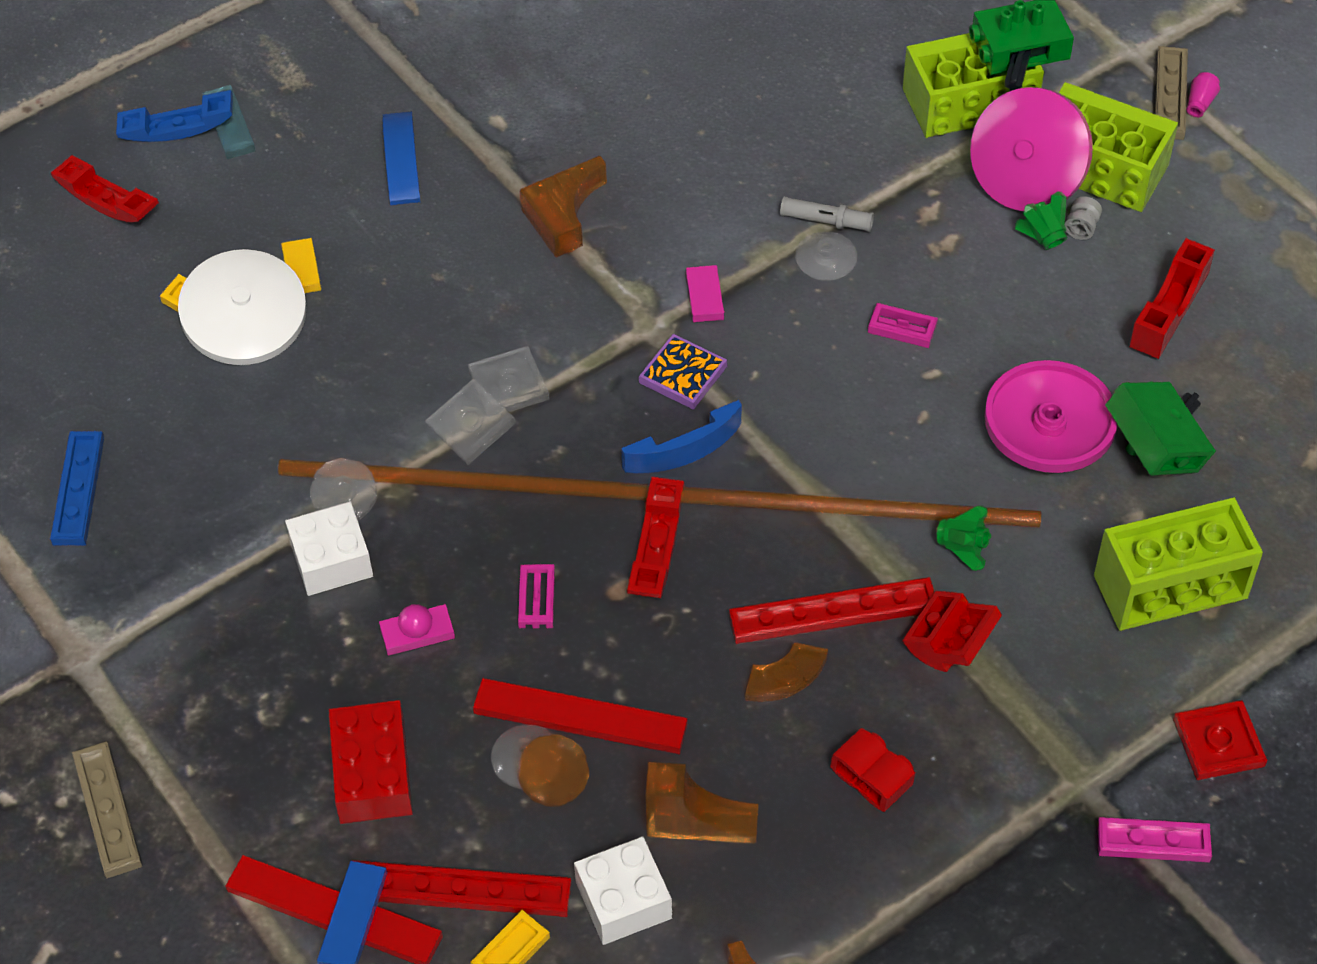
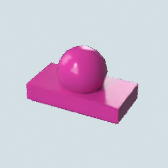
[379,604,455,656]

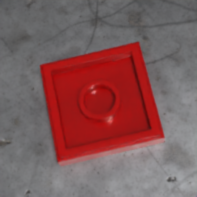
[1173,700,1267,780]

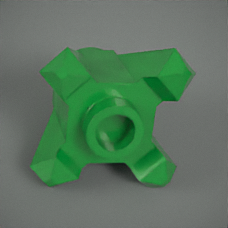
[1015,191,1067,250]
[937,505,991,571]

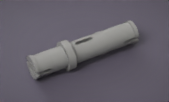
[780,196,874,232]

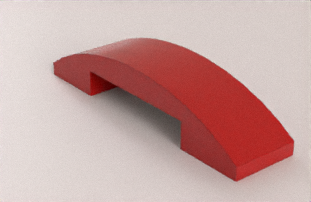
[51,155,159,222]
[627,476,684,598]

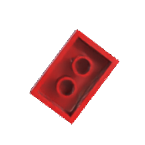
[329,700,413,824]

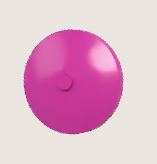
[970,87,1093,211]
[985,360,1118,473]

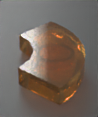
[745,642,828,702]

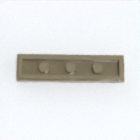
[1155,46,1188,140]
[72,741,142,879]

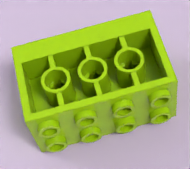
[903,33,1044,138]
[1058,82,1178,212]
[1094,497,1263,631]

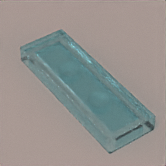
[202,85,256,159]

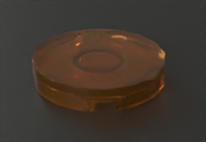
[517,734,589,807]

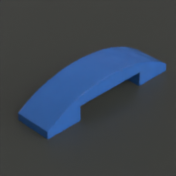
[116,90,233,142]
[383,111,420,205]
[621,400,742,473]

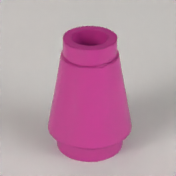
[1186,72,1220,118]

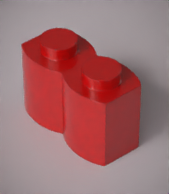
[830,728,916,812]

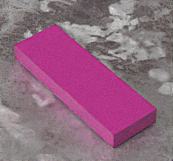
[1098,817,1212,862]

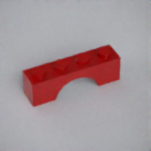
[1129,238,1215,359]

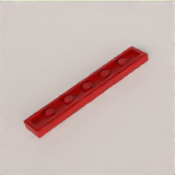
[729,577,935,644]
[473,678,688,754]
[225,855,443,964]
[352,860,572,917]

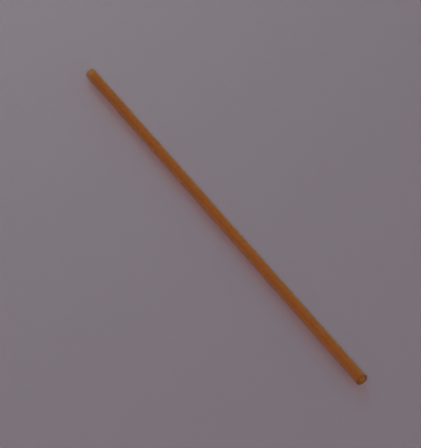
[278,459,1041,528]

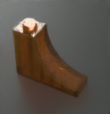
[520,156,607,257]
[646,762,758,843]

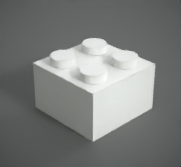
[285,501,373,596]
[574,837,672,945]

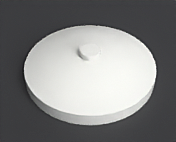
[178,249,306,365]

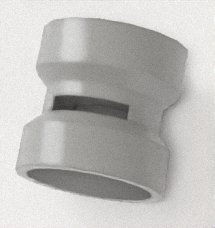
[1065,197,1102,240]

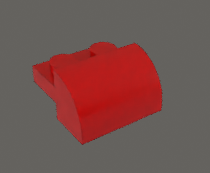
[903,591,1002,672]

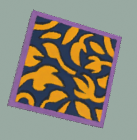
[639,334,727,410]

